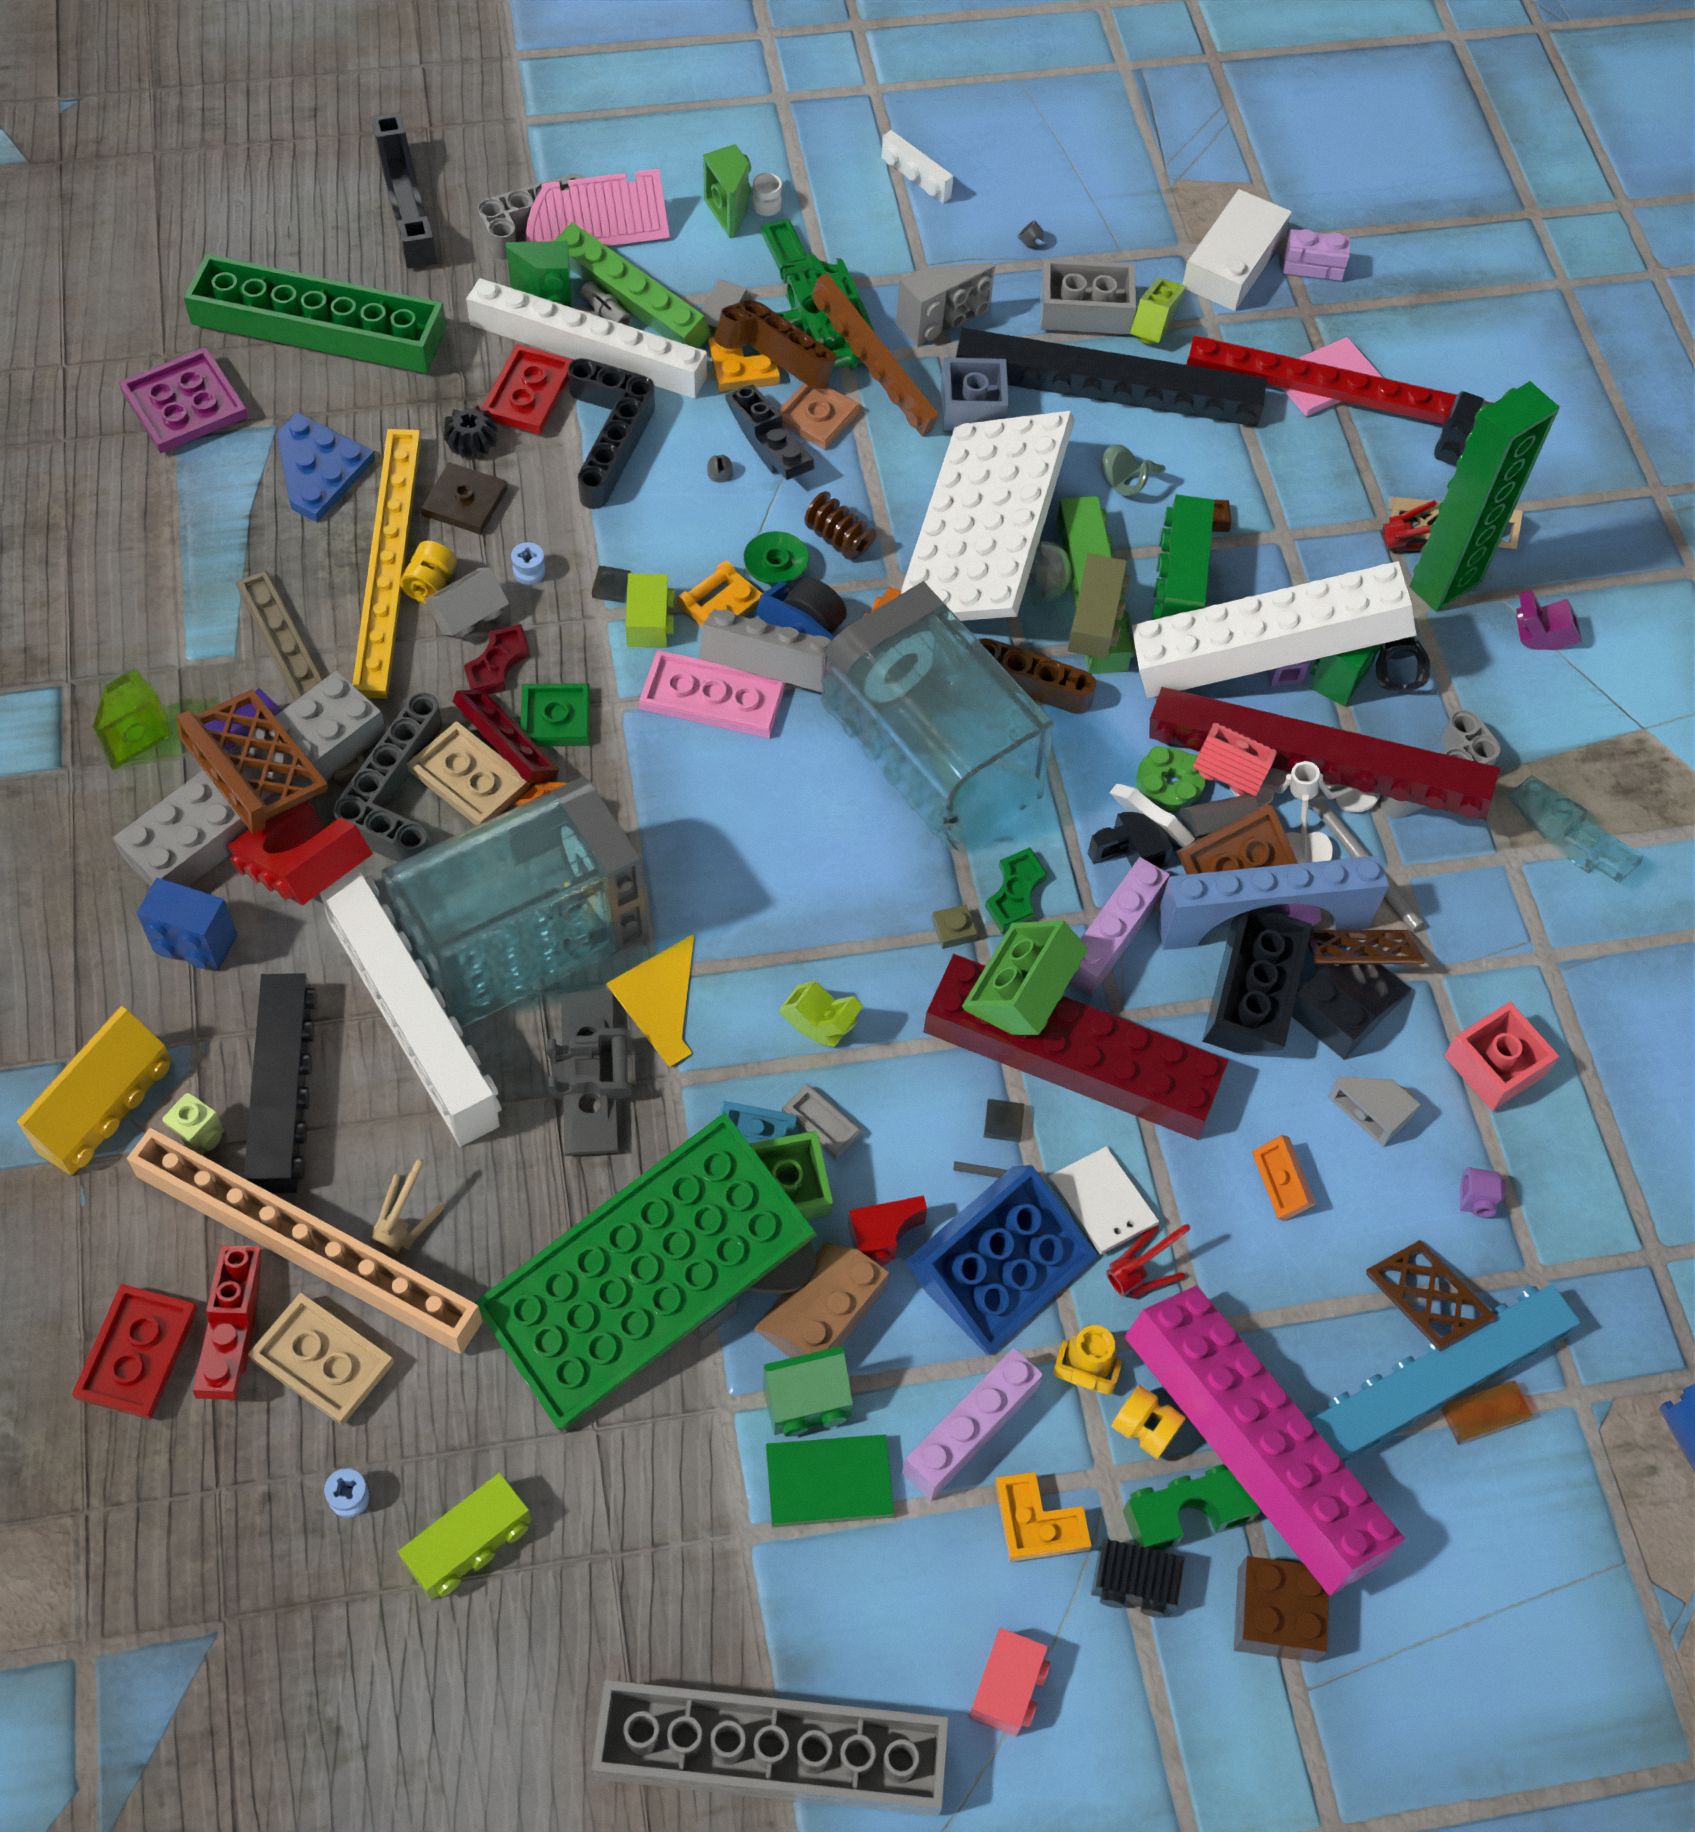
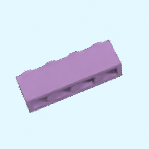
[1069,857,1170,997]
[902,1347,1043,1501]

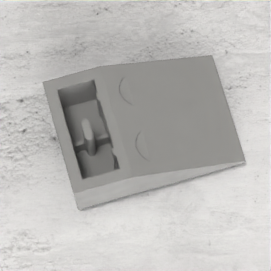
[896,263,995,347]

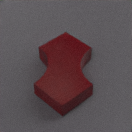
[464,624,530,695]

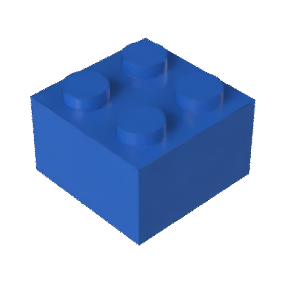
[136,877,238,971]

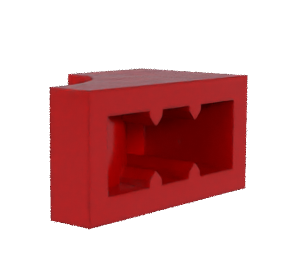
[848,1195,928,1267]

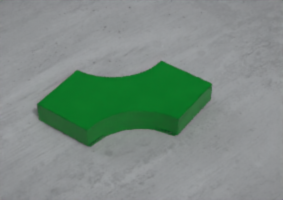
[985,847,1047,934]

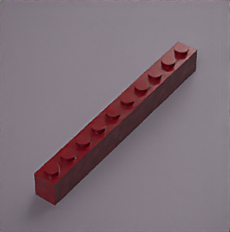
[1149,687,1500,820]

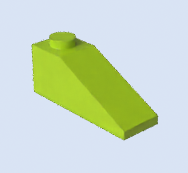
[1130,277,1186,344]

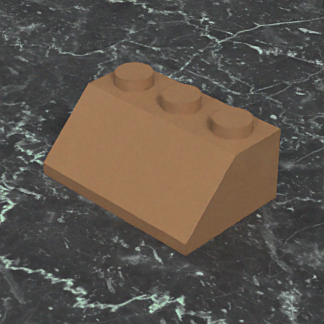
[754,1242,889,1358]

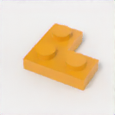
[708,337,780,392]
[995,1472,1092,1562]

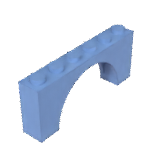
[1156,855,1389,950]

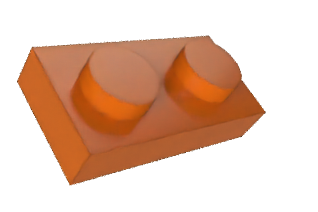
[1252,1135,1316,1221]

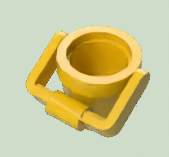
[1053,1325,1123,1395]

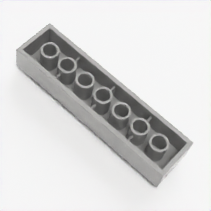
[112,670,386,887]
[591,1680,948,1817]

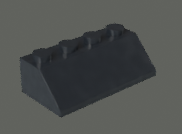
[1202,907,1312,1053]

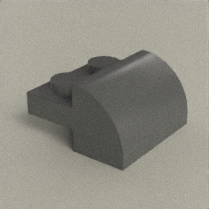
[1179,794,1260,843]

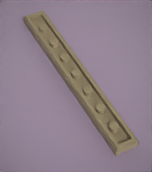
[236,570,365,786]

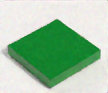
[520,683,590,747]

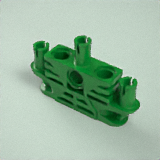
[777,254,876,371]

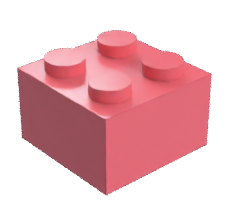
[1444,1001,1560,1111]

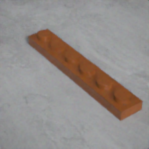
[812,273,939,436]

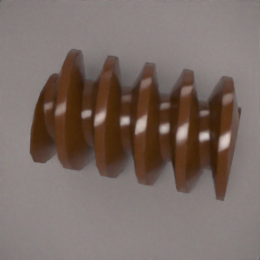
[804,491,876,560]

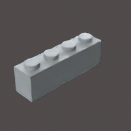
[699,609,831,692]

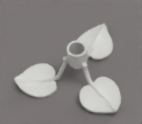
[1229,761,1380,864]

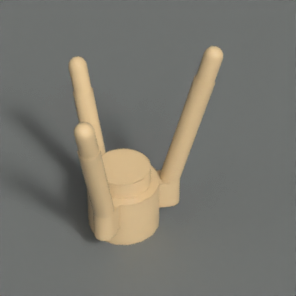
[370,1159,445,1255]

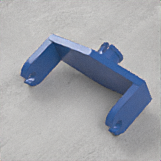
[756,581,835,641]

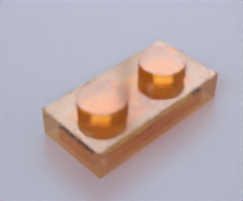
[1441,1380,1533,1445]

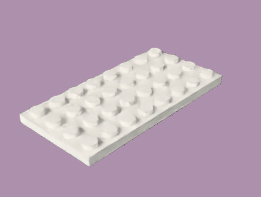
[901,411,1075,622]

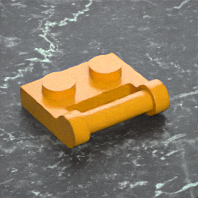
[676,560,763,627]

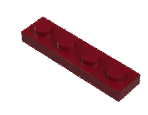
[452,689,559,783]

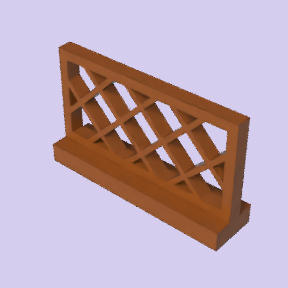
[176,689,328,834]

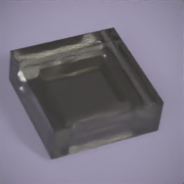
[592,565,631,603]
[983,1099,1025,1142]

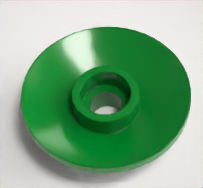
[743,531,809,585]

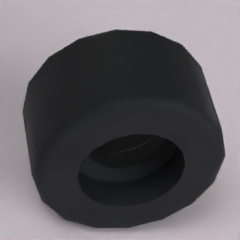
[783,578,847,634]

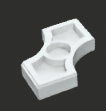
[1109,784,1195,847]

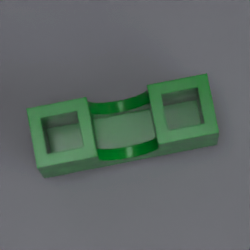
[1123,1464,1260,1551]

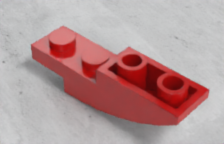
[193,1245,262,1400]

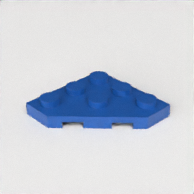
[277,412,375,523]

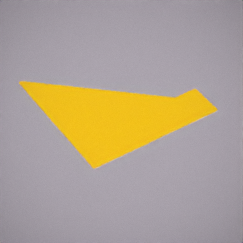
[606,934,694,1067]

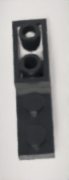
[725,384,815,480]

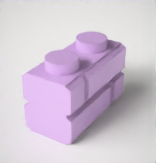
[1283,229,1350,281]

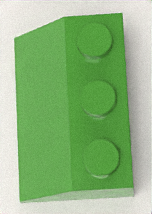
[962,920,1088,1035]

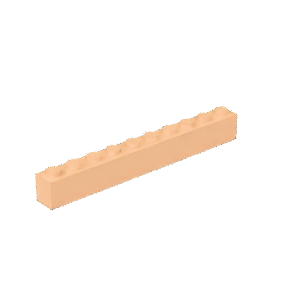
[126,1128,483,1355]

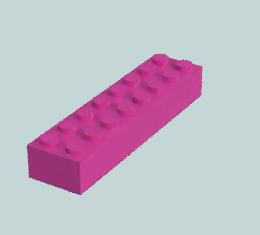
[1124,1285,1406,1596]

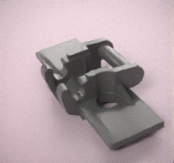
[547,990,632,1156]

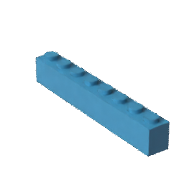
[1304,1283,1581,1464]

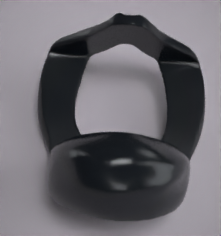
[1376,637,1430,693]

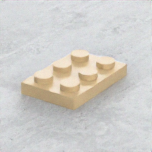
[406,721,531,830]
[248,1292,394,1426]

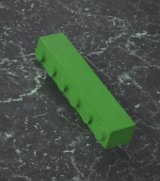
[554,222,712,349]
[1056,496,1136,674]

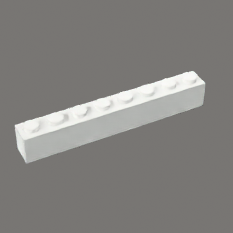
[466,278,707,399]

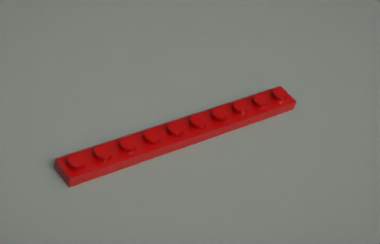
[1186,335,1493,424]

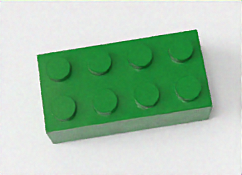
[1151,494,1214,620]

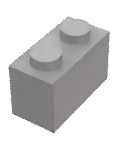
[424,568,509,638]

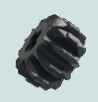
[443,405,498,459]

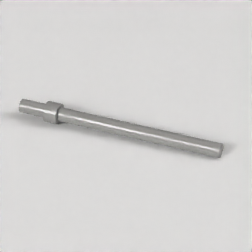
[1287,772,1424,932]

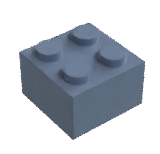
[941,357,1009,431]

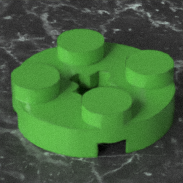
[1136,746,1206,812]

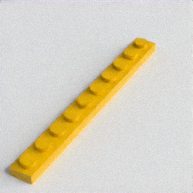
[352,429,421,699]

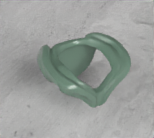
[1101,444,1166,496]

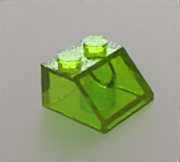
[93,668,173,770]

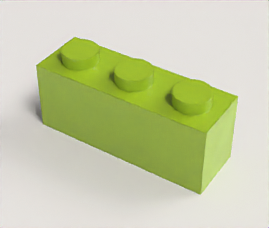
[397,1473,532,1601]

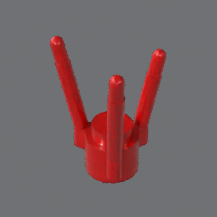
[1382,500,1437,552]
[1106,1224,1190,1299]

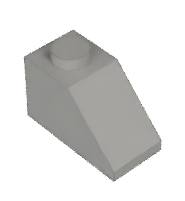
[1328,1077,1421,1147]

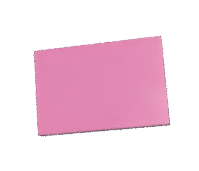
[1281,337,1383,417]

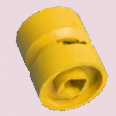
[399,541,458,604]
[1111,1384,1187,1460]

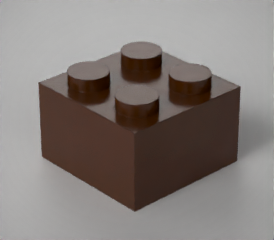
[1234,1556,1329,1663]

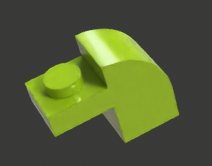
[778,980,864,1047]

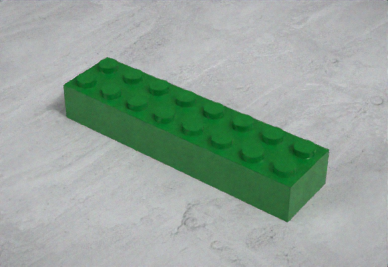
[183,254,447,373]
[1409,381,1560,612]

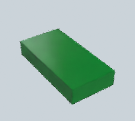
[761,219,807,269]

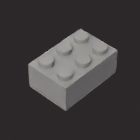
[1040,258,1136,334]

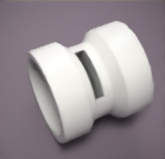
[752,173,782,216]

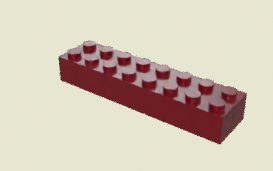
[923,953,1229,1140]

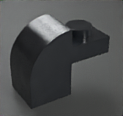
[1087,812,1173,868]

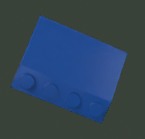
[904,1165,1098,1355]

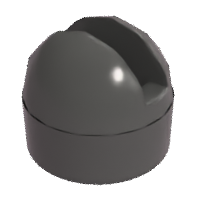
[1018,220,1044,247]
[707,454,733,483]

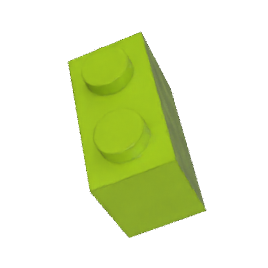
[625,573,675,648]

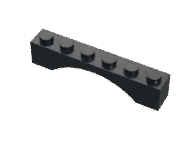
[371,112,437,269]

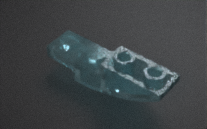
[1509,775,1643,883]

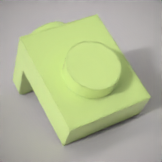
[162,1093,224,1155]

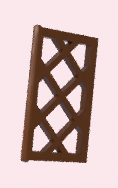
[1308,930,1425,964]
[1366,1240,1497,1351]

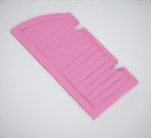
[525,169,670,247]

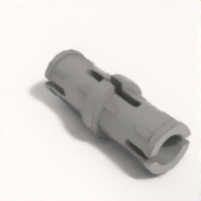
[580,281,633,326]

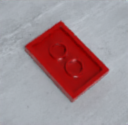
[481,344,574,435]
[72,1284,198,1420]

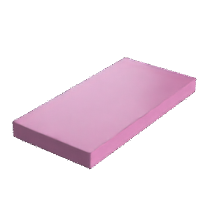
[639,650,786,739]

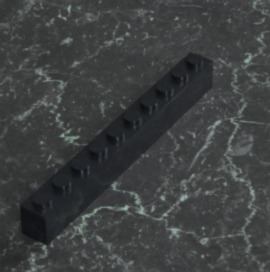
[956,327,1267,427]

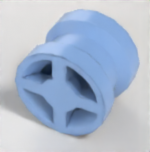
[511,542,546,585]
[324,1469,370,1518]

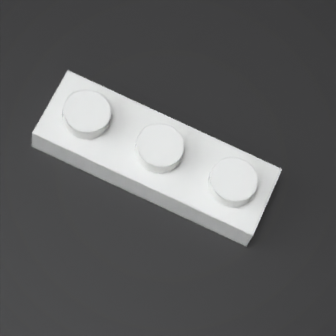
[881,130,954,204]

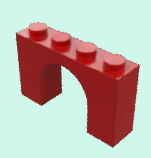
[227,801,373,906]

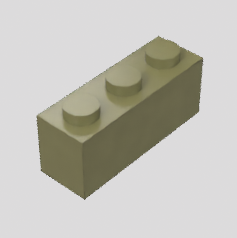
[1068,553,1131,659]

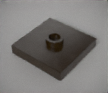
[421,462,508,535]

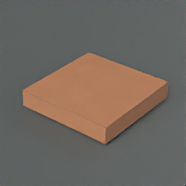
[778,383,861,450]

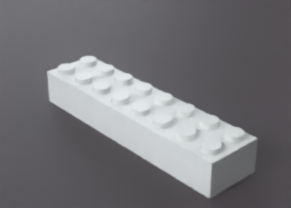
[1131,561,1416,698]
[320,867,502,1147]

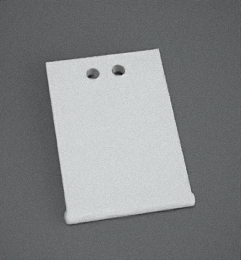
[1048,1147,1159,1255]

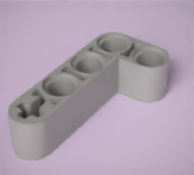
[477,174,586,260]
[1380,710,1501,819]

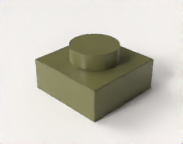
[932,904,977,949]

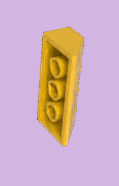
[16,1006,173,1176]

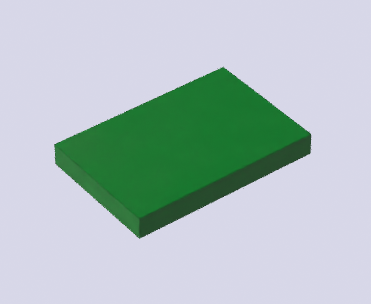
[766,1434,894,1527]

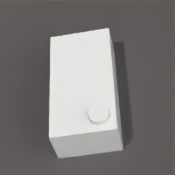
[1182,189,1292,311]

